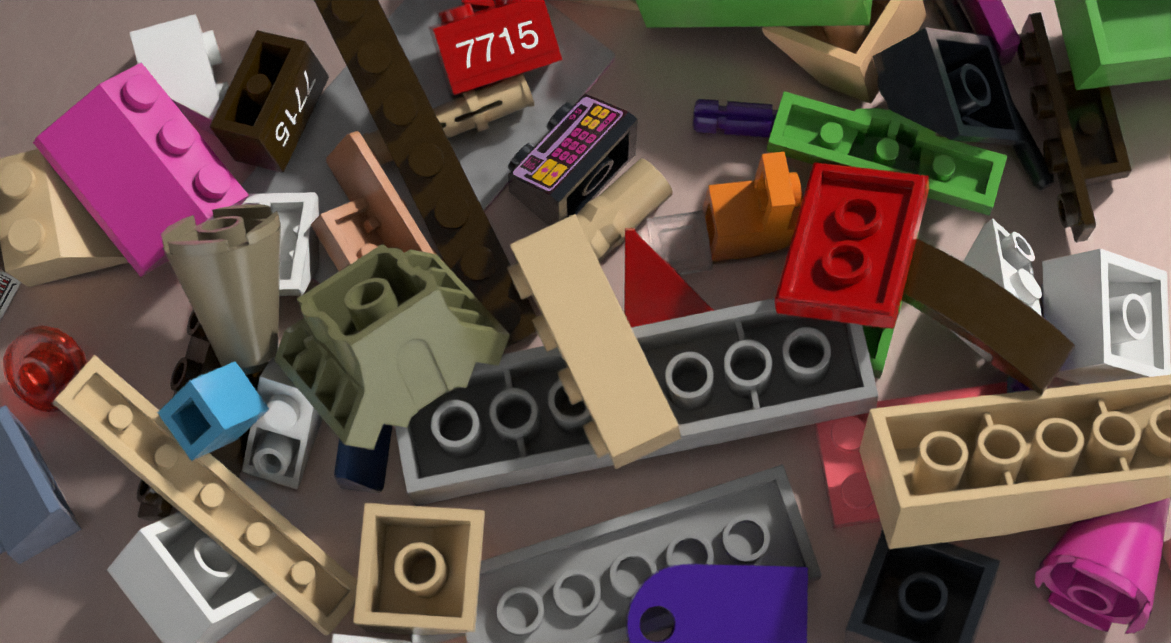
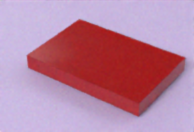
[775,162,929,329]

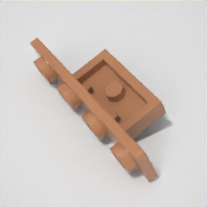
[311,131,437,271]

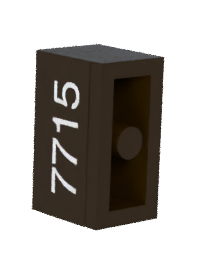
[209,30,329,173]

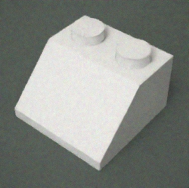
[1041,249,1171,384]
[107,512,277,643]

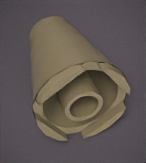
[161,204,281,375]

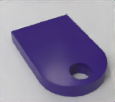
[626,564,808,643]

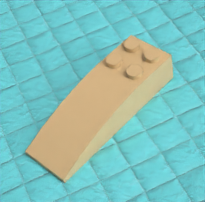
[859,375,1171,549]

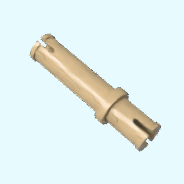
[363,73,535,166]

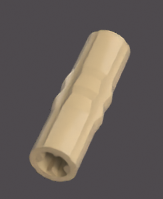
[531,158,673,297]

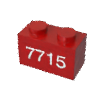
[429,0,563,95]

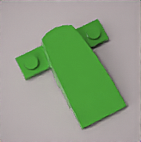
[766,91,1007,379]

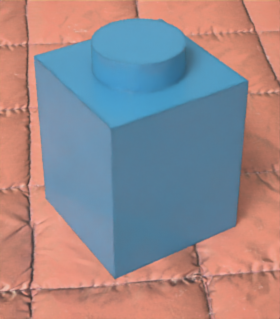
[157,361,269,461]

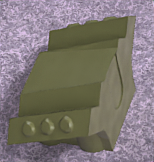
[274,244,510,450]

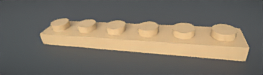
[53,355,357,636]

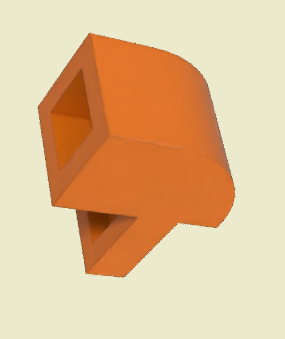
[702,151,803,262]

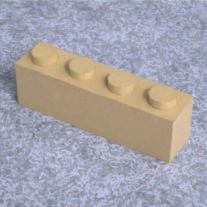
[507,214,681,469]

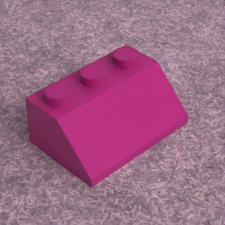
[33,62,249,277]

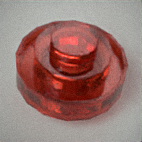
[3,325,88,412]

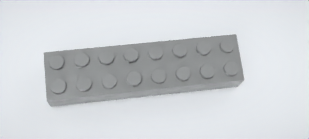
[395,298,878,506]

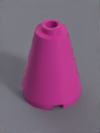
[1034,497,1171,634]

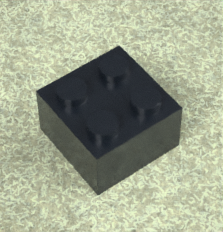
[845,529,1000,643]

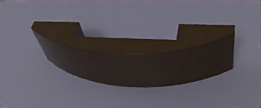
[902,239,1075,395]

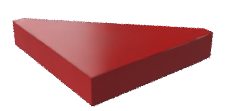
[624,228,714,328]

